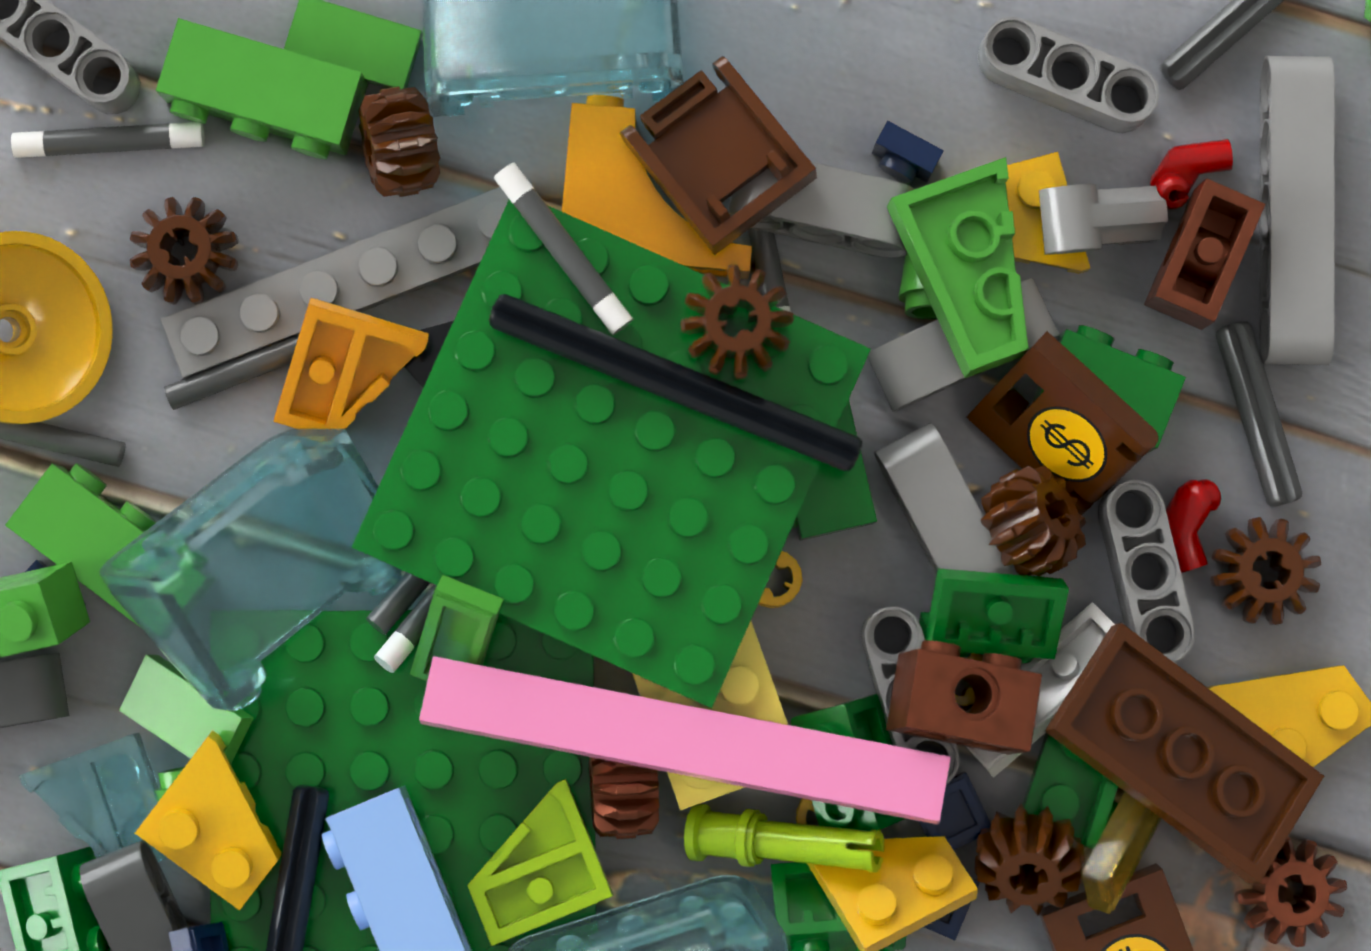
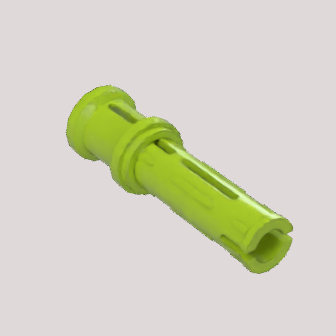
[684,804,884,873]

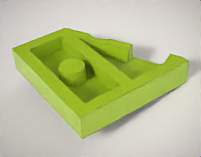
[467,778,613,946]

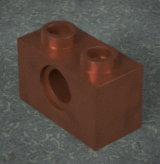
[1144,178,1266,330]
[886,640,1042,755]

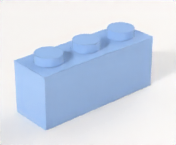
[322,785,472,951]

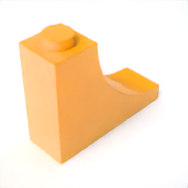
[562,95,752,279]

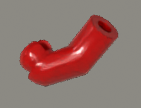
[1150,139,1233,210]
[1166,479,1221,573]

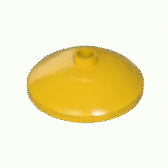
[0,231,113,424]

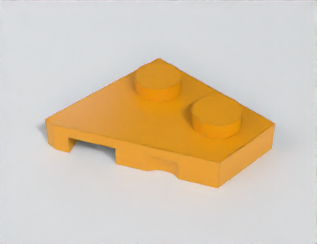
[273,297,429,440]

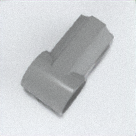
[1039,184,1168,255]

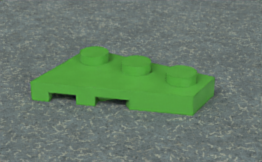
[887,157,1029,378]

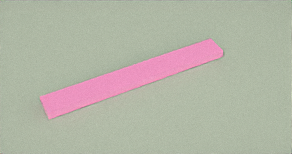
[419,656,951,824]

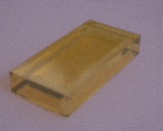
[1081,792,1162,914]

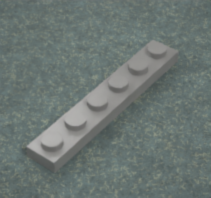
[160,187,509,379]

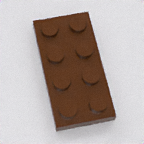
[1045,623,1324,884]

